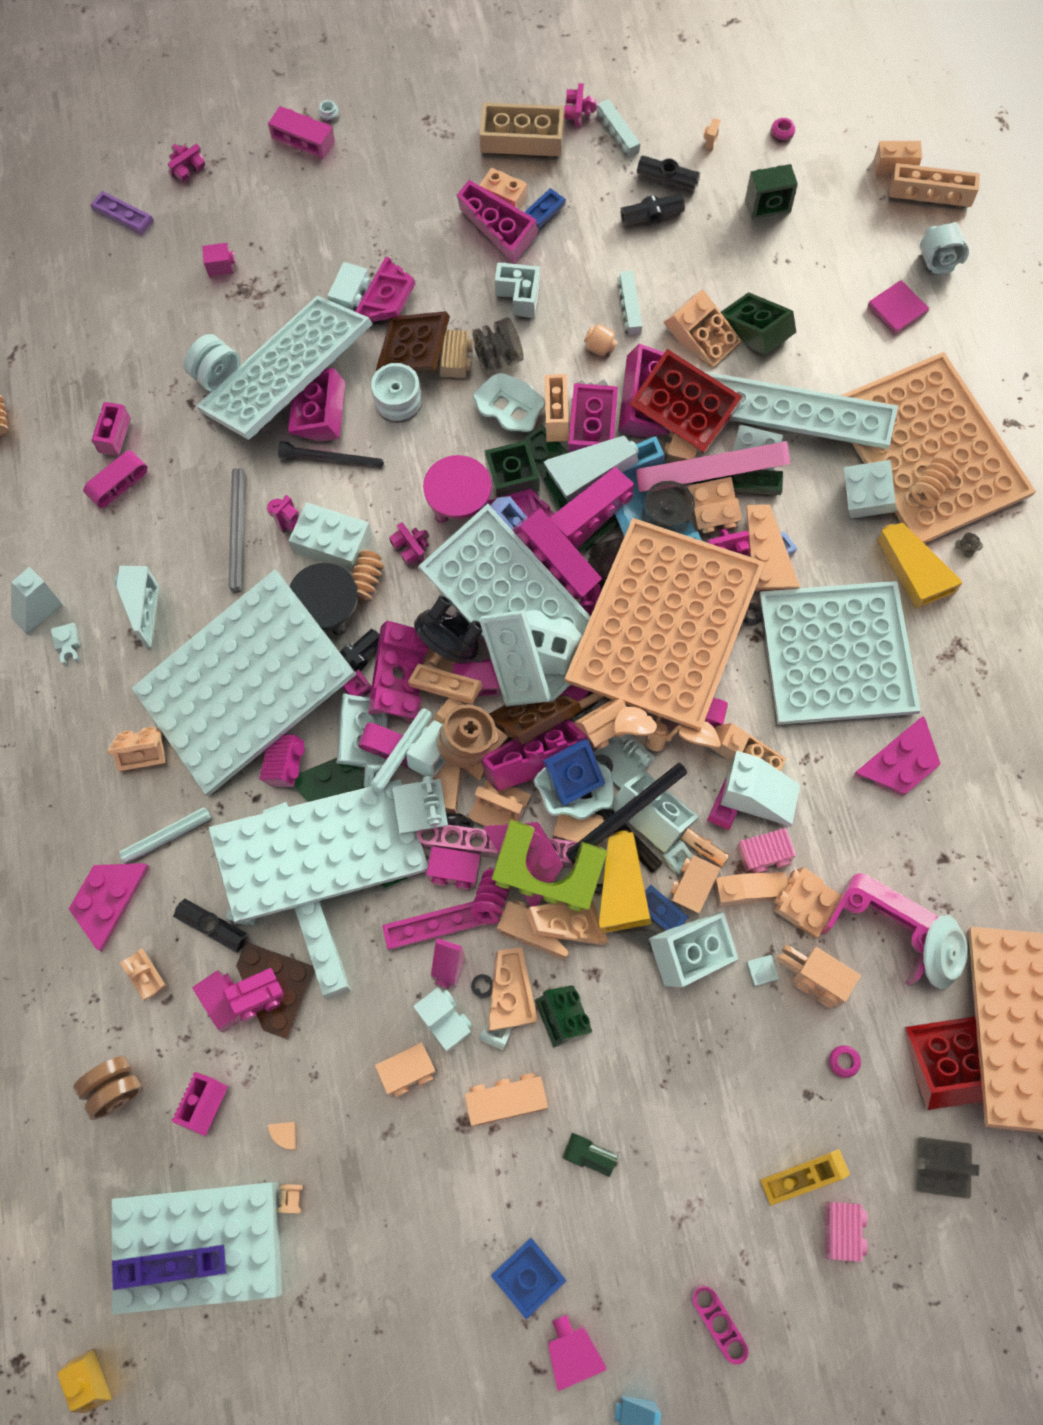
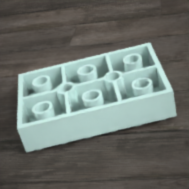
[112,1182,282,1315]

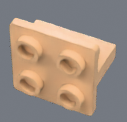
[108,727,166,771]
[468,779,531,827]

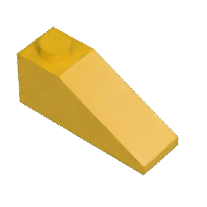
[760,1149,850,1206]

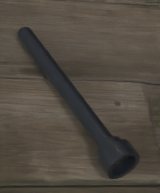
[278,441,384,467]

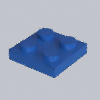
[543,739,606,806]
[490,1238,567,1319]

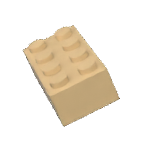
[480,102,564,156]

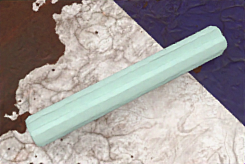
[371,708,432,790]
[119,808,211,864]

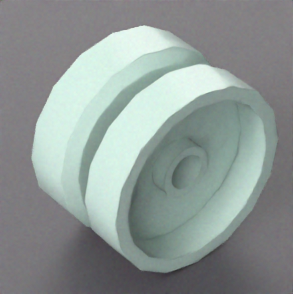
[183,334,240,392]
[371,363,422,421]

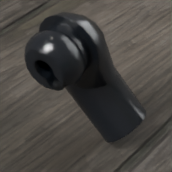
[446,813,474,828]

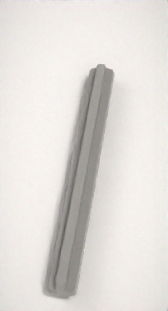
[228,468,245,592]

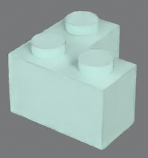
[495,262,540,318]
[413,987,472,1053]

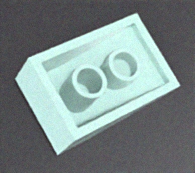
[114,566,159,649]
[720,751,800,827]
[649,912,738,987]

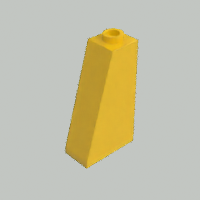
[877,522,963,609]
[599,831,652,934]

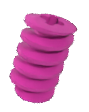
[471,868,511,925]

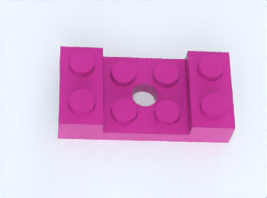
[368,620,428,724]

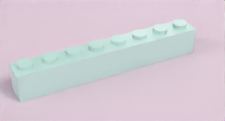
[263,802,351,999]

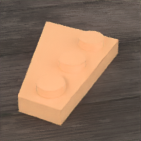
[526,899,609,946]
[487,947,538,1032]

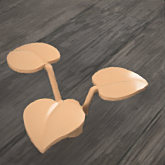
[614,707,721,751]

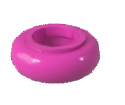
[771,118,796,141]
[829,1045,861,1078]

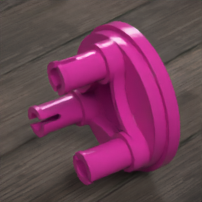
[423,455,492,523]

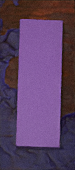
[90,191,154,235]

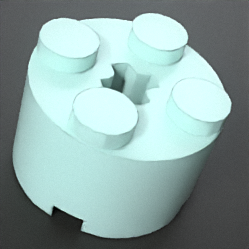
[920,223,970,274]

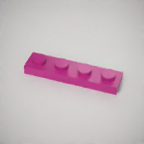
[382,901,485,951]

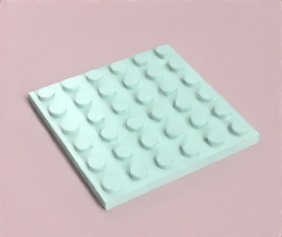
[759,581,921,725]

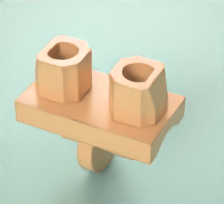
[120,948,166,1001]

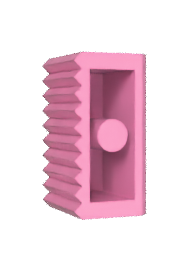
[737,828,796,874]
[825,1202,867,1262]

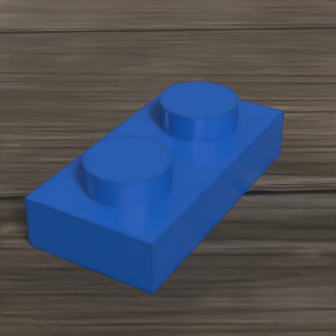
[524,188,566,230]
[645,884,689,930]

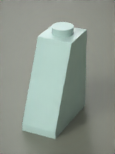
[11,567,62,635]

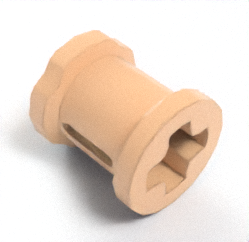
[277,1184,303,1213]

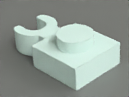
[51,623,80,666]

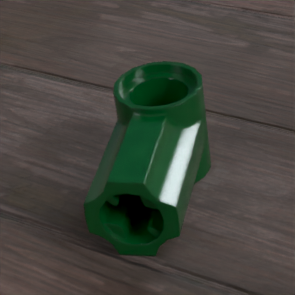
[562,1133,618,1177]

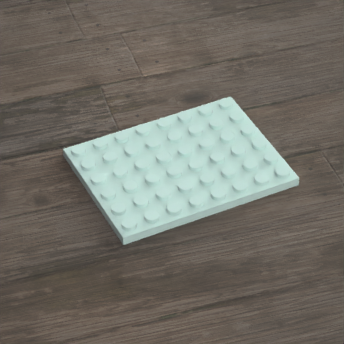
[132,569,357,796]

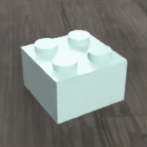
[844,460,897,519]

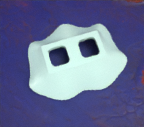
[473,373,545,432]
[526,610,583,675]
[534,761,614,820]

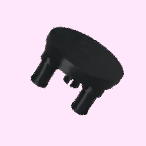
[289,563,358,635]
[414,595,483,664]

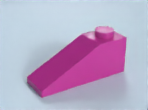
[431,938,466,989]

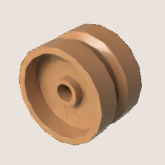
[436,704,496,768]
[73,1056,143,1120]

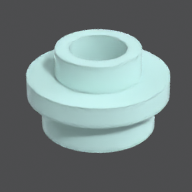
[318,100,339,120]

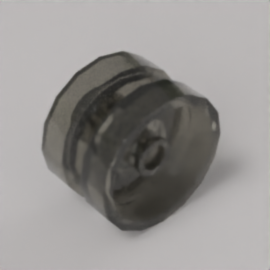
[641,481,695,535]

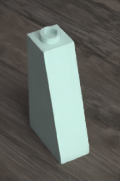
[544,435,639,503]

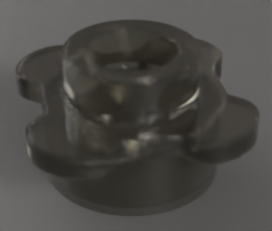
[955,532,983,558]

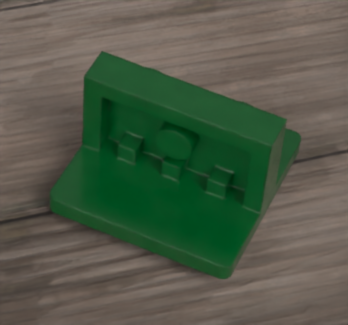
[535,985,592,1048]

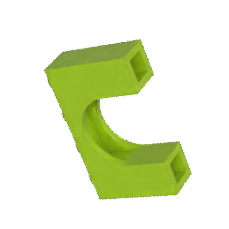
[492,819,607,912]

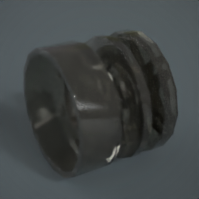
[472,317,524,374]

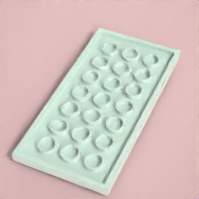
[196,295,373,440]
[418,504,591,702]
[209,779,428,924]

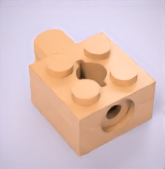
[777,945,861,1009]

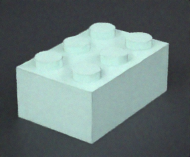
[289,502,372,572]

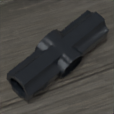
[636,155,701,191]
[620,194,685,226]
[340,628,379,672]
[173,898,249,953]

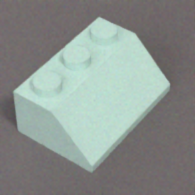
[612,771,699,853]

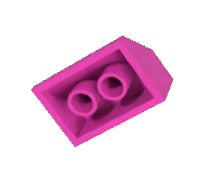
[288,368,345,442]

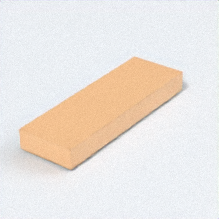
[408,664,482,704]

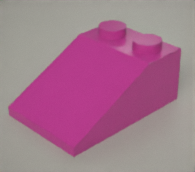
[568,383,618,453]

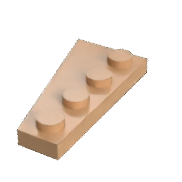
[746,504,800,591]

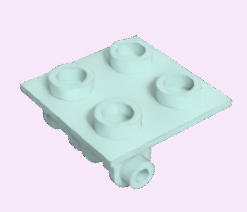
[733,425,783,470]
[594,734,656,789]
[392,776,448,834]

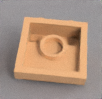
[686,477,742,534]
[773,867,841,938]

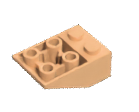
[663,290,742,368]

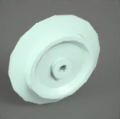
[923,915,967,989]

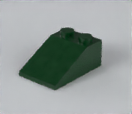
[721,292,797,355]

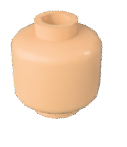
[584,324,617,356]

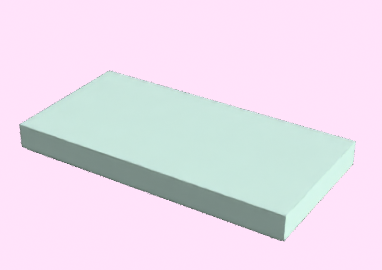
[479,610,551,706]

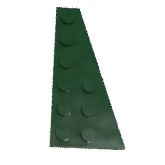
[525,425,620,555]
[294,758,408,891]

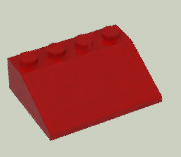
[630,349,742,453]
[905,1016,983,1110]

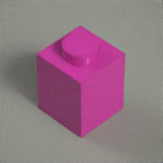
[202,243,236,276]

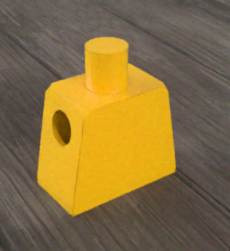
[57,1349,112,1413]

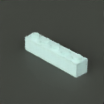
[597,99,640,157]
[617,270,642,335]

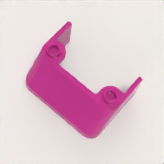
[820,873,938,986]

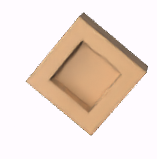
[703,118,721,150]

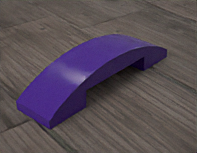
[112,1244,226,1290]

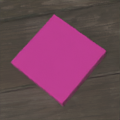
[867,280,930,335]

